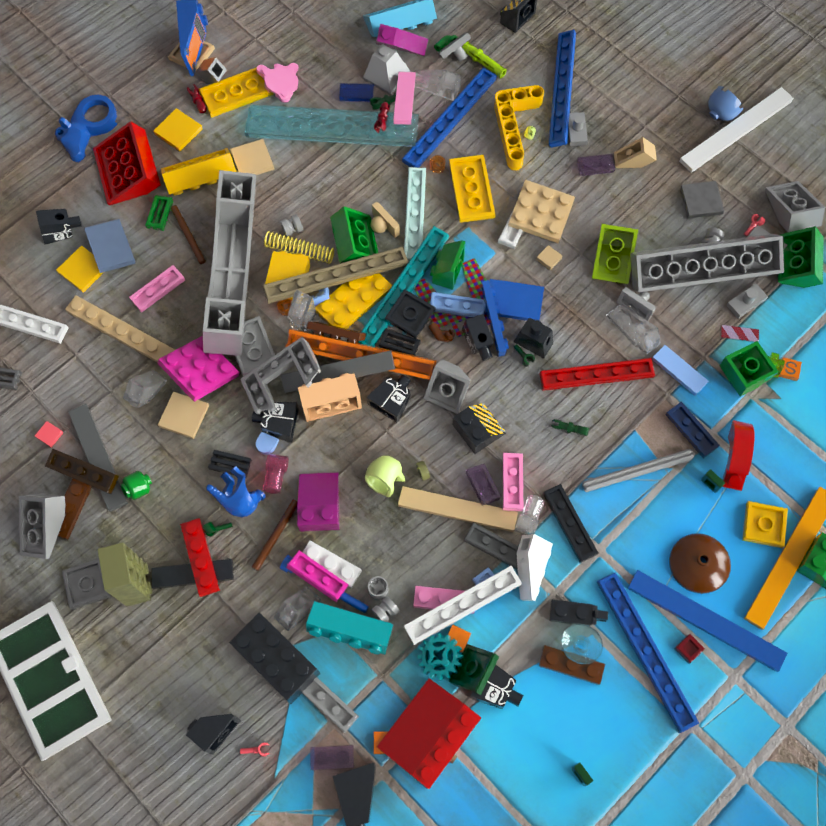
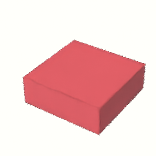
[35,421,63,448]

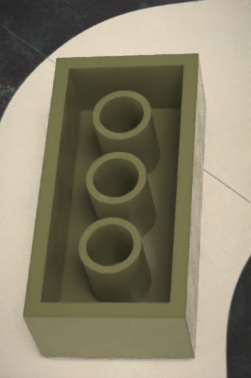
[98,542,152,606]

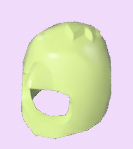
[365,456,405,497]

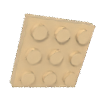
[508,180,575,244]

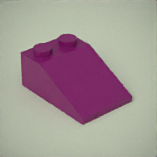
[297,472,340,532]

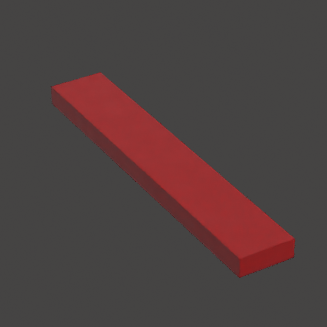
[539,358,655,391]

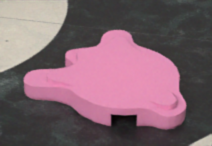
[256,63,298,103]

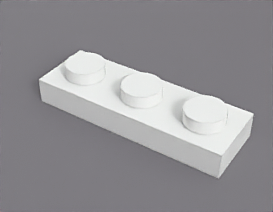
[303,541,362,588]

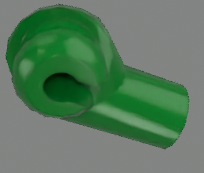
[434,35,458,52]

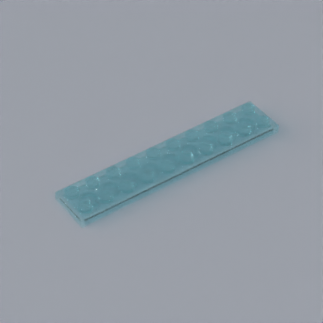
[245,105,419,147]

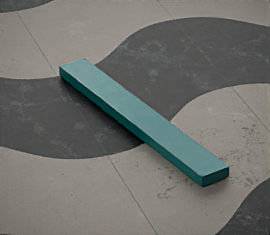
[358,226,449,347]

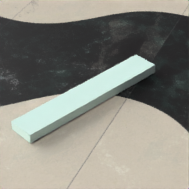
[404,167,426,263]

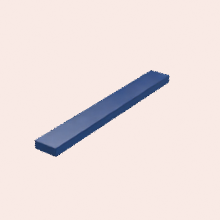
[549,29,576,148]
[402,67,497,168]
[627,570,788,672]
[597,572,699,733]

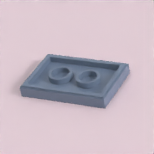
[84,219,136,273]

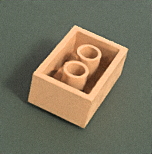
[298,373,362,422]

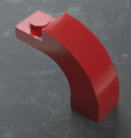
[722,420,755,491]

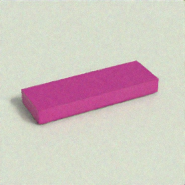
[286,550,349,602]

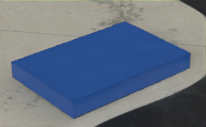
[484,279,544,321]

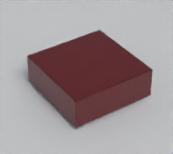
[674,634,705,664]

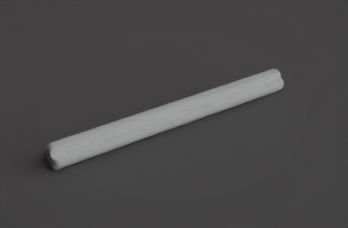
[582,449,694,492]

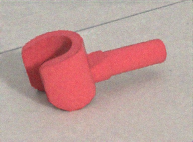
[744,214,765,237]
[240,742,269,757]

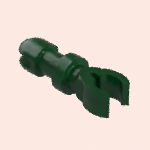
[370,93,396,110]
[551,419,589,436]

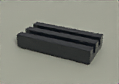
[379,329,421,356]
[208,450,252,478]

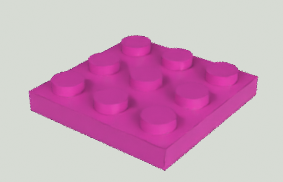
[158,336,239,402]

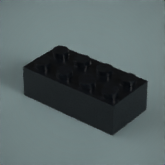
[229,612,320,704]

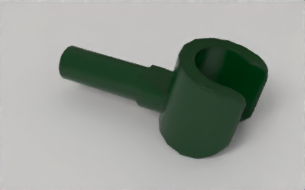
[514,344,535,367]
[203,522,233,537]

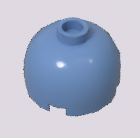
[708,86,743,121]

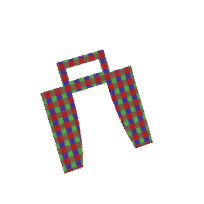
[414,258,490,338]

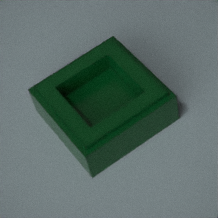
[701,469,725,493]
[572,762,593,786]

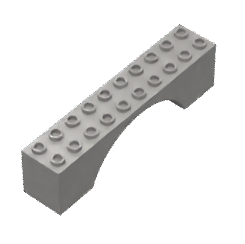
[203,170,256,356]

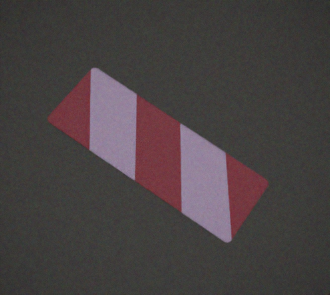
[721,325,759,342]

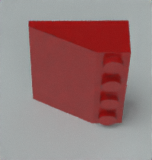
[93,121,161,205]
[377,678,481,789]

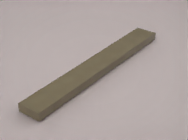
[262,247,408,304]

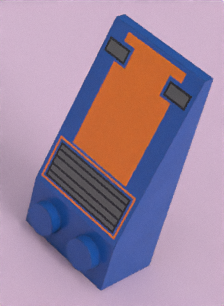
[176,0,208,76]

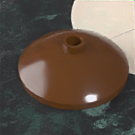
[669,534,731,594]

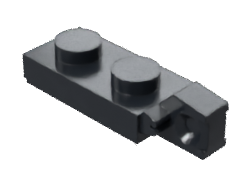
[549,599,608,626]

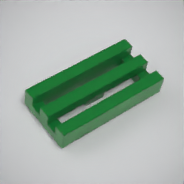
[145,195,173,231]

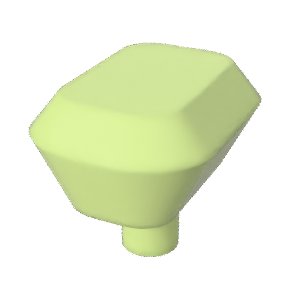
[524,126,536,140]

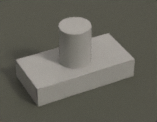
[438,32,471,62]
[568,112,588,146]
[726,284,768,319]
[617,287,656,323]

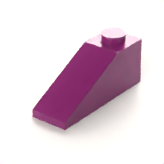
[376,24,428,56]

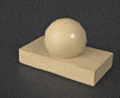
[370,202,400,238]

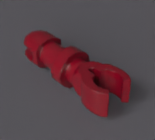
[187,84,207,114]
[374,102,390,133]

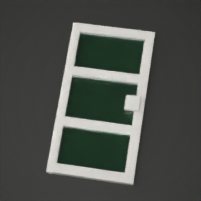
[0,601,112,761]

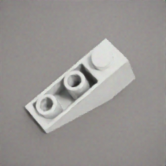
[517,534,553,601]

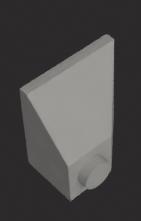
[363,44,410,95]
[423,359,471,414]

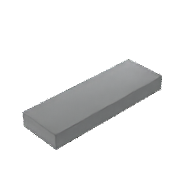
[302,677,359,733]

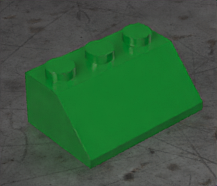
[330,206,379,264]
[778,226,824,288]

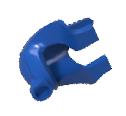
[206,466,266,518]

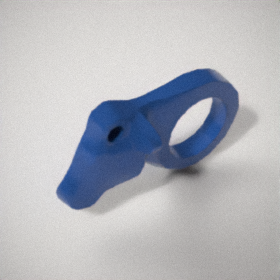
[55,94,117,162]

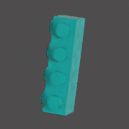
[306,601,393,655]

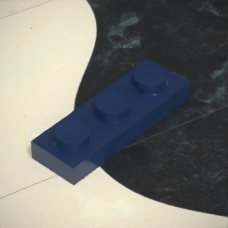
[665,402,720,459]

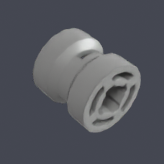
[280,214,304,237]
[702,227,725,243]
[367,576,389,600]
[371,596,400,622]

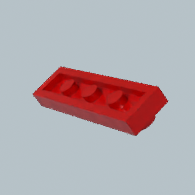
[180,518,220,597]

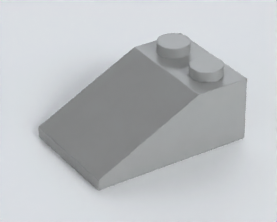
[765,181,825,232]
[19,494,66,559]

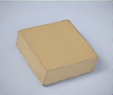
[536,245,562,270]

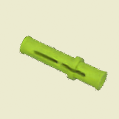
[462,41,507,79]

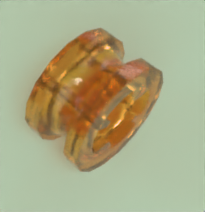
[430,155,445,173]
[277,298,295,316]

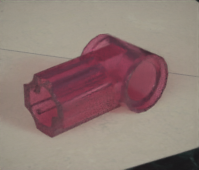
[263,454,289,494]

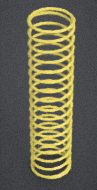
[264,231,334,264]

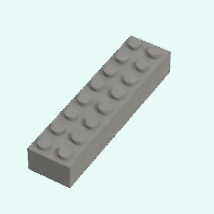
[630,234,784,292]

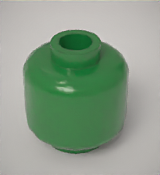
[120,471,152,500]

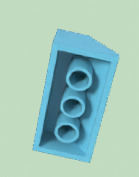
[363,0,437,38]

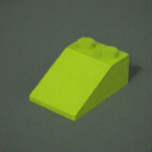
[592,224,639,284]

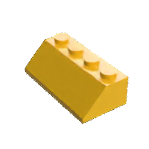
[161,148,236,196]

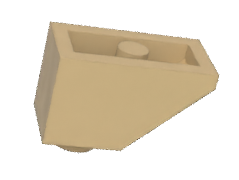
[614,137,657,168]

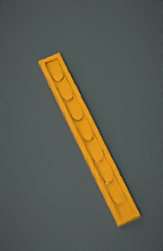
[744,487,826,630]

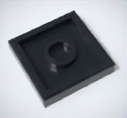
[385,289,436,339]

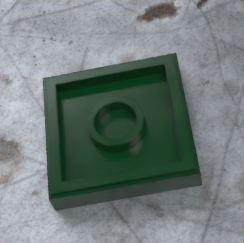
[448,644,499,695]

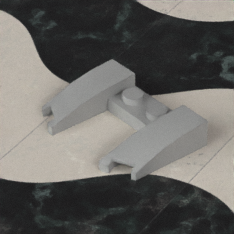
[240,337,321,414]

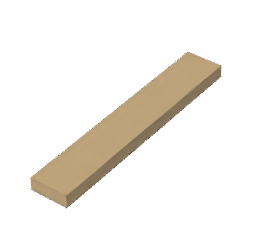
[398,486,518,532]

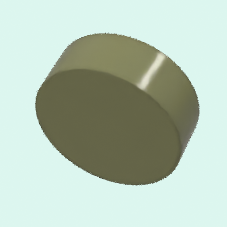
[416,461,430,481]

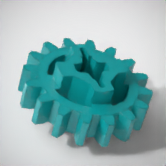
[417,633,463,680]

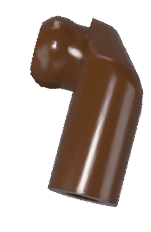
[428,322,455,342]

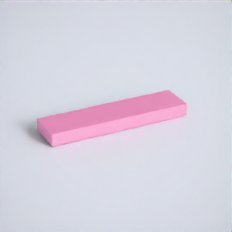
[393,72,416,125]

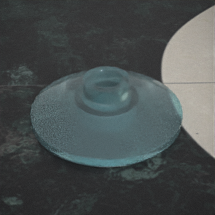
[561,624,603,664]

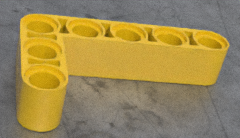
[494,85,544,170]

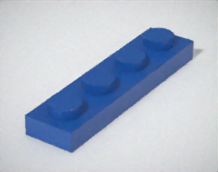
[481,280,509,357]

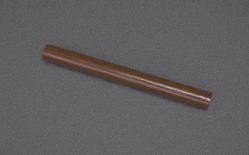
[171,205,206,264]
[252,499,298,571]

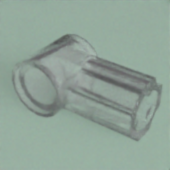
[515,495,545,535]

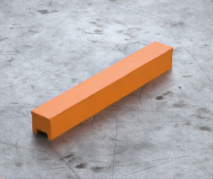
[285,329,437,380]

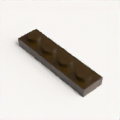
[45,449,119,494]

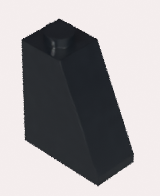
[333,762,376,826]

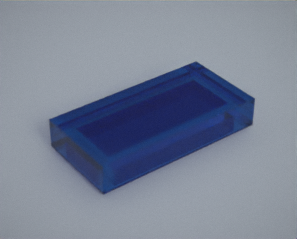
[339,83,374,102]

